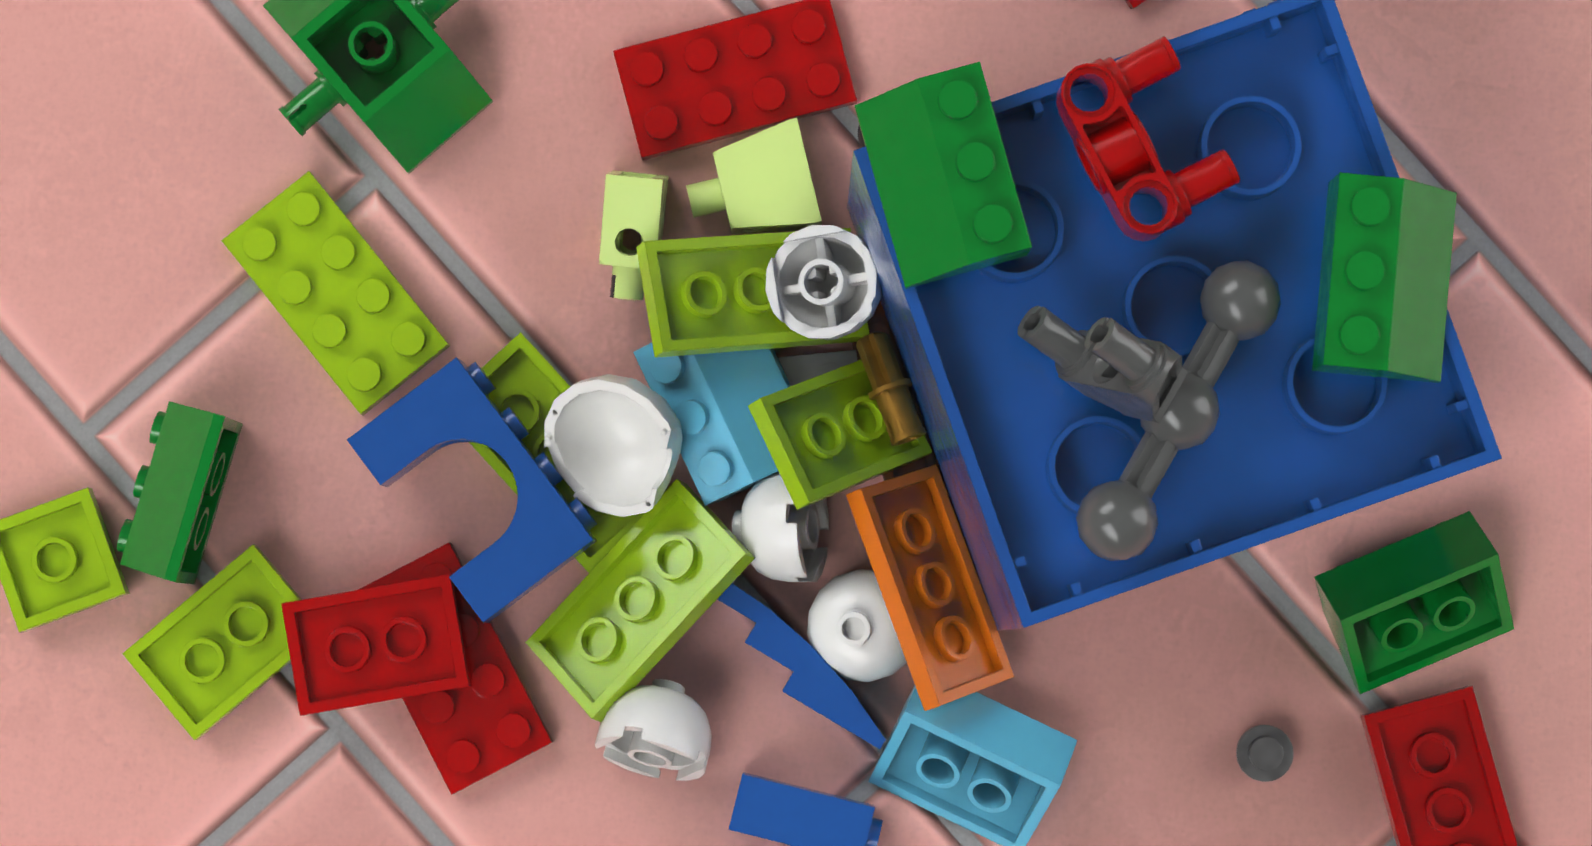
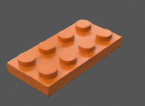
[846,464,1014,711]

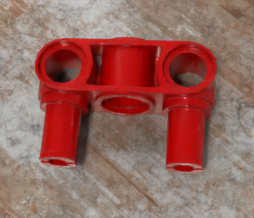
[1056,36,1240,241]

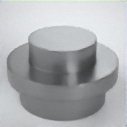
[1236,725,1293,782]

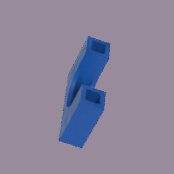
[347,357,597,623]
[728,772,883,846]

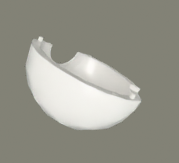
[544,374,683,517]

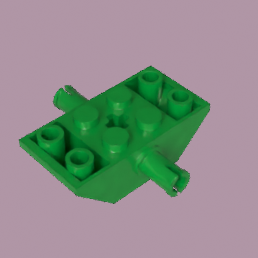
[263,0,493,174]

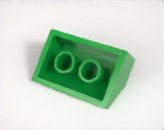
[854,62,1032,289]
[1312,172,1457,383]
[117,401,243,585]
[1314,511,1514,694]

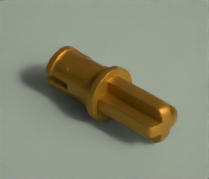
[856,332,926,446]

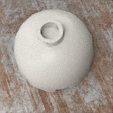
[765,225,882,340]
[732,472,829,582]
[807,569,907,682]
[595,679,712,781]

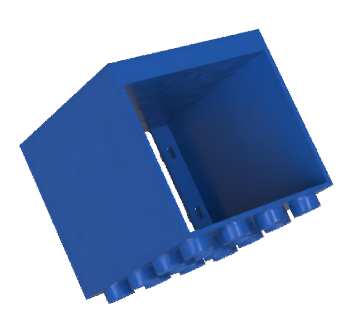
[847,0,1502,630]

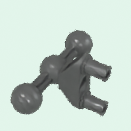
[1017,260,1281,561]

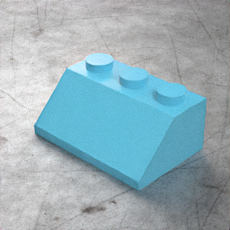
[633,343,791,506]
[868,685,1077,846]

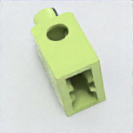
[686,118,822,235]
[599,170,669,300]

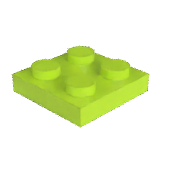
[0,487,130,632]

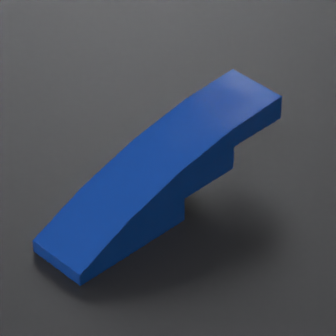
[717,583,885,749]

